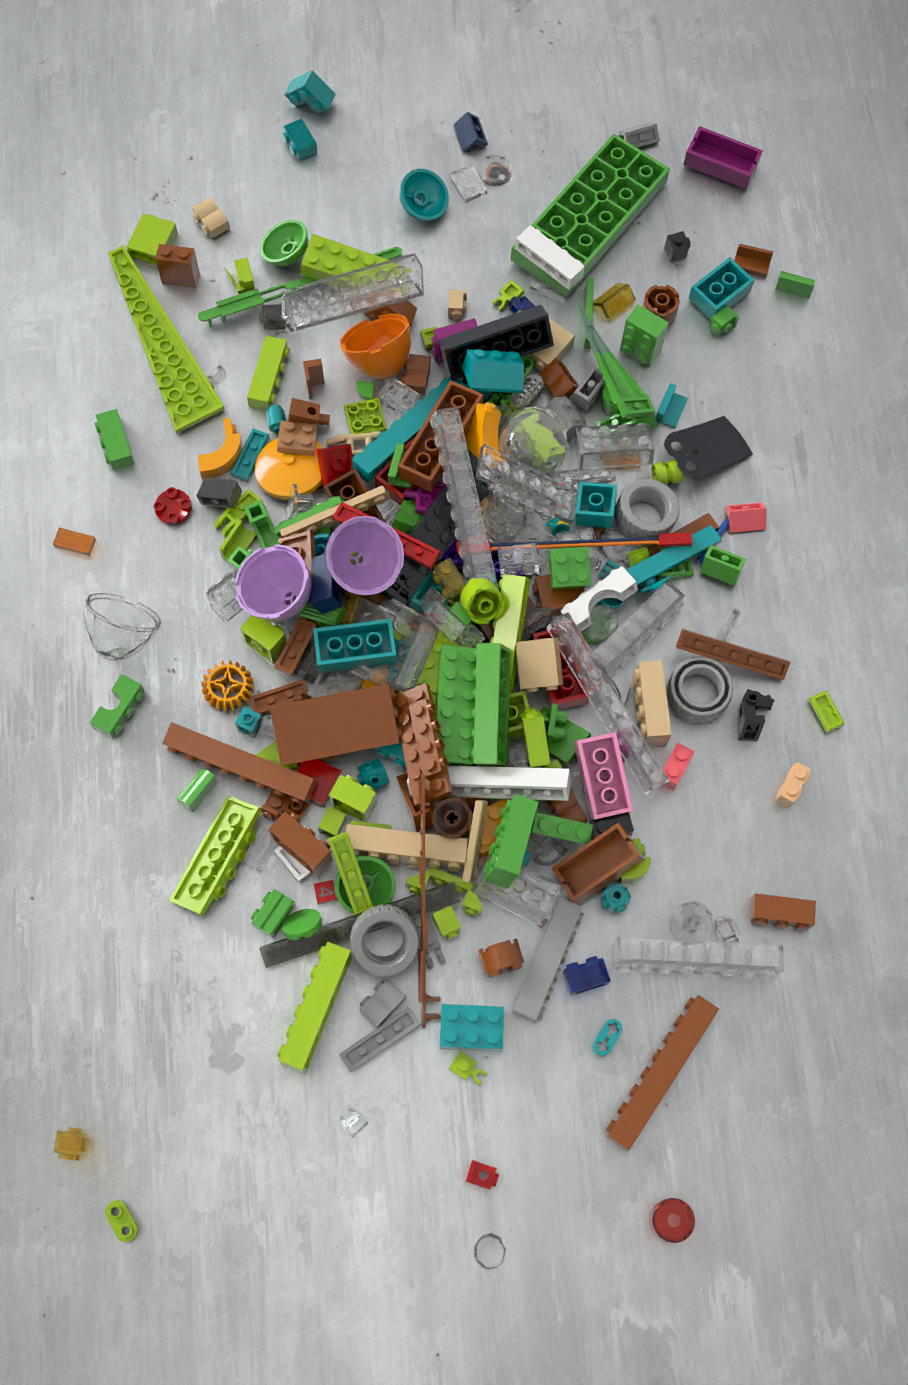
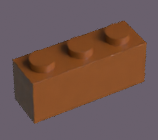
[750,893,816,931]

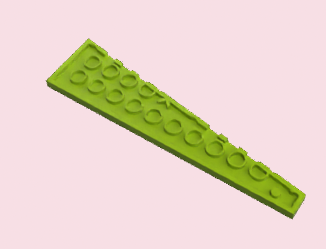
[108,245,225,434]

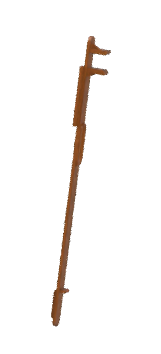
[418,772,441,1029]

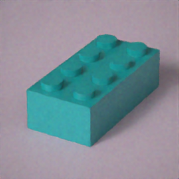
[313,619,397,673]

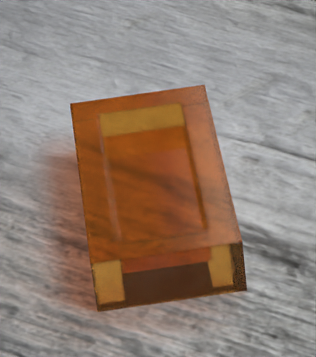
[53,527,96,556]

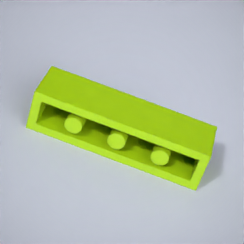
[247,336,290,410]

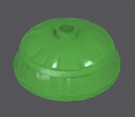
[260,220,309,267]
[334,855,396,915]

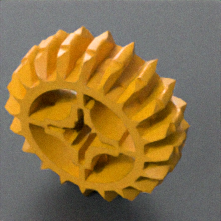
[201,660,254,712]

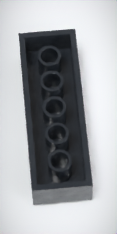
[438,305,554,381]

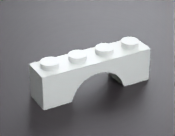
[561,566,638,635]

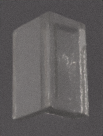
[286,484,314,520]

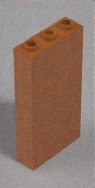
[270,684,402,766]

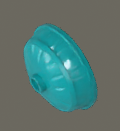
[400,169,449,221]

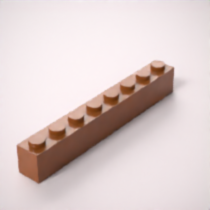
[162,722,318,804]
[606,994,719,1151]

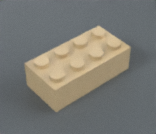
[631,660,672,748]

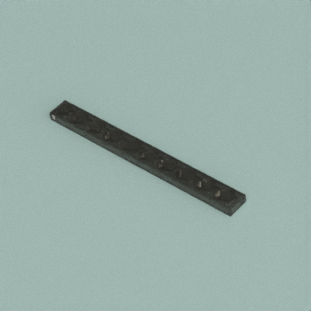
[259,881,461,968]

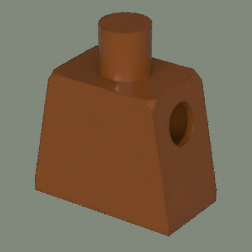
[288,398,330,428]

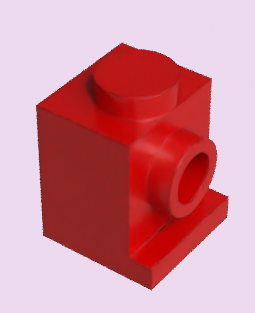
[465,1160,499,1190]

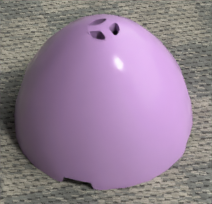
[326,516,404,595]
[235,544,312,622]

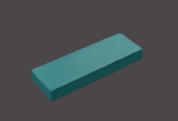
[230,428,270,483]

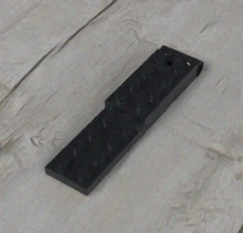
[379,454,499,609]

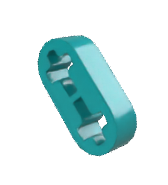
[592,1019,622,1057]

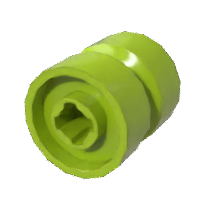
[651,459,683,485]

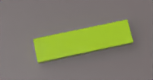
[328,832,373,915]

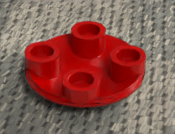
[153,487,192,524]

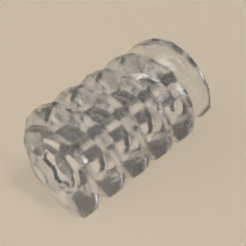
[510,374,545,412]

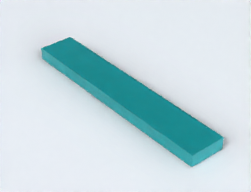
[626,525,722,586]

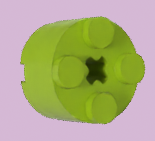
[460,578,505,624]

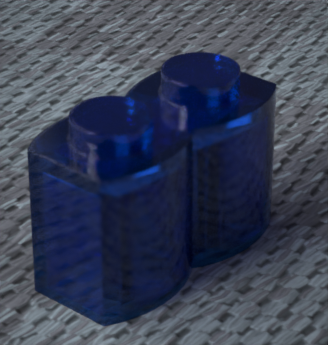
[563,956,611,996]

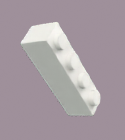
[515,225,585,290]

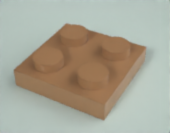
[277,421,317,456]

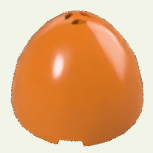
[340,314,411,380]

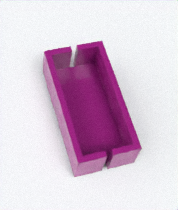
[683,126,763,190]

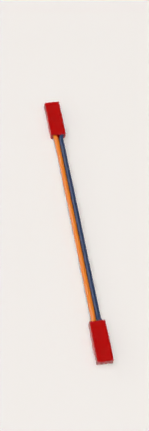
[456,532,692,555]

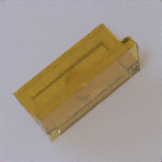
[593,283,636,319]

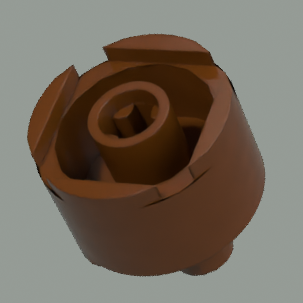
[429,794,473,838]

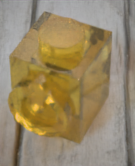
[53,1127,89,1161]

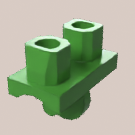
[541,703,567,744]

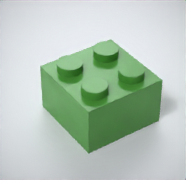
[548,547,592,590]

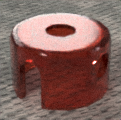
[649,1198,695,1243]

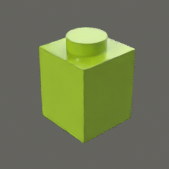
[318,806,347,837]
[432,906,461,940]

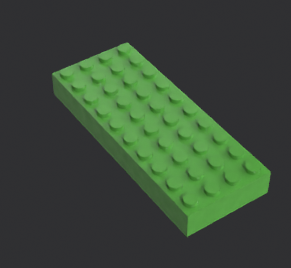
[510,133,670,297]

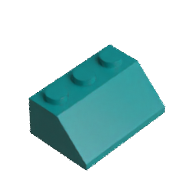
[462,349,524,393]

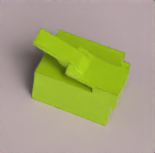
[224,257,255,295]

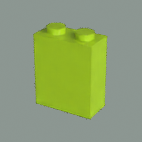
[126,213,178,266]
[520,708,550,768]

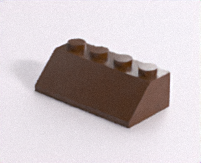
[323,468,386,523]

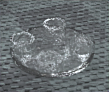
[582,604,618,641]

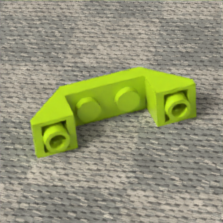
[405,868,483,917]

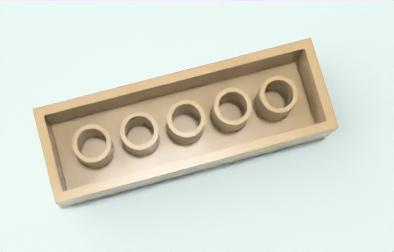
[346,824,468,874]

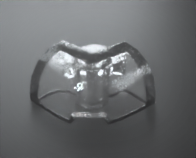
[526,832,569,866]

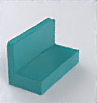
[656,383,688,428]

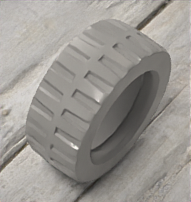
[615,479,679,541]
[666,657,733,724]
[350,904,419,976]

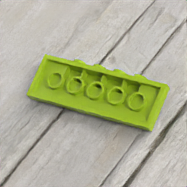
[169,795,262,917]

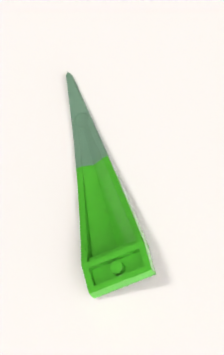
[575,302,656,418]

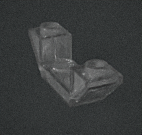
[420,587,486,648]

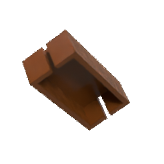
[552,822,646,905]

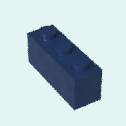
[310,553,342,614]

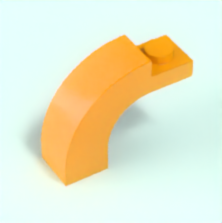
[198,418,242,480]

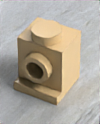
[448,289,467,319]

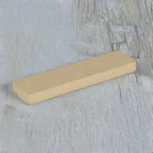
[462,800,488,882]

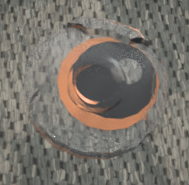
[478,154,512,186]

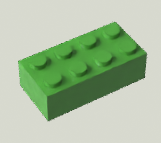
[483,794,538,889]

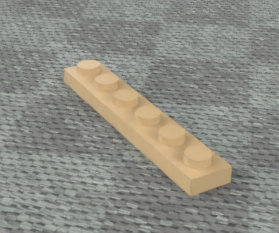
[280,485,391,538]

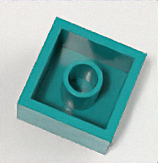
[575,482,617,528]

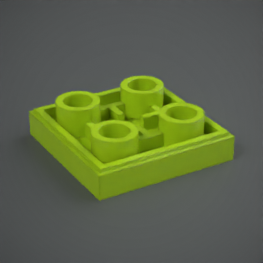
[343,398,387,434]

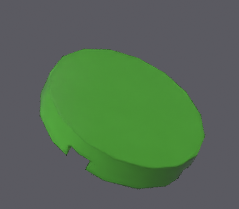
[281,909,322,940]

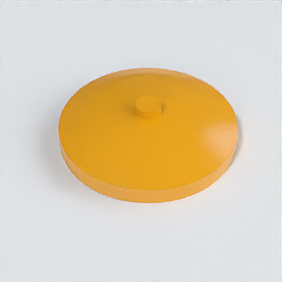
[255,438,323,500]

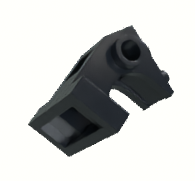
[738,689,775,741]

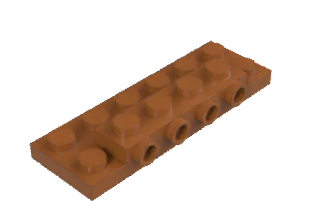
[393,683,453,807]

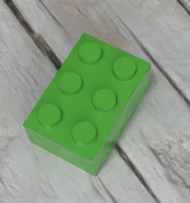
[620,305,669,367]

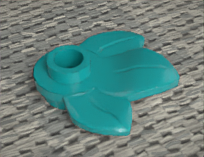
[638,575,672,593]

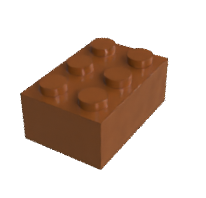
[268,812,333,878]

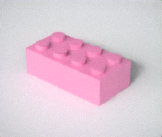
[573,732,633,819]

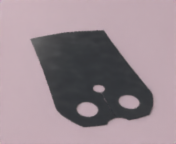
[664,416,753,478]

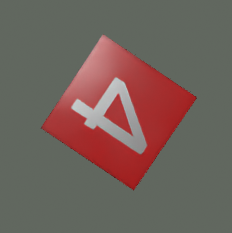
[314,880,338,905]

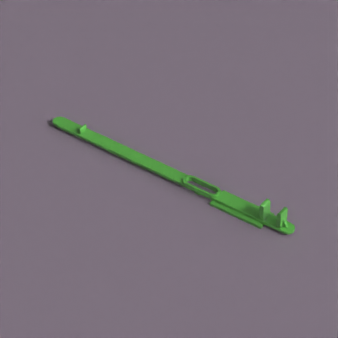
[198,247,402,327]

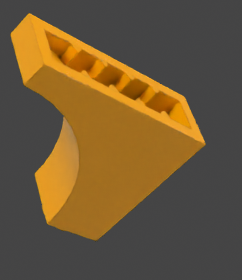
[464,402,506,470]

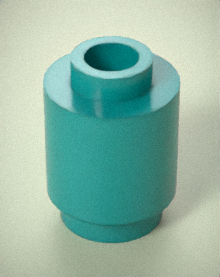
[266,405,286,434]

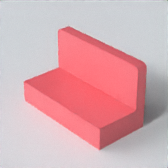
[725,502,767,533]

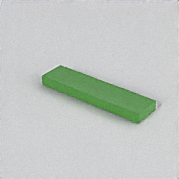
[584,277,594,349]

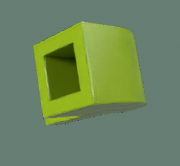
[619,838,651,884]

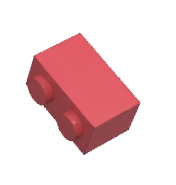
[657,742,695,791]

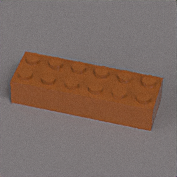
[398,380,484,493]

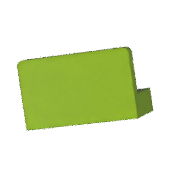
[219,519,257,561]

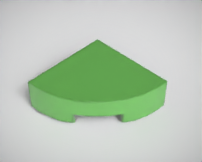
[356,381,374,400]

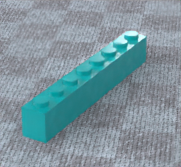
[352,377,468,484]

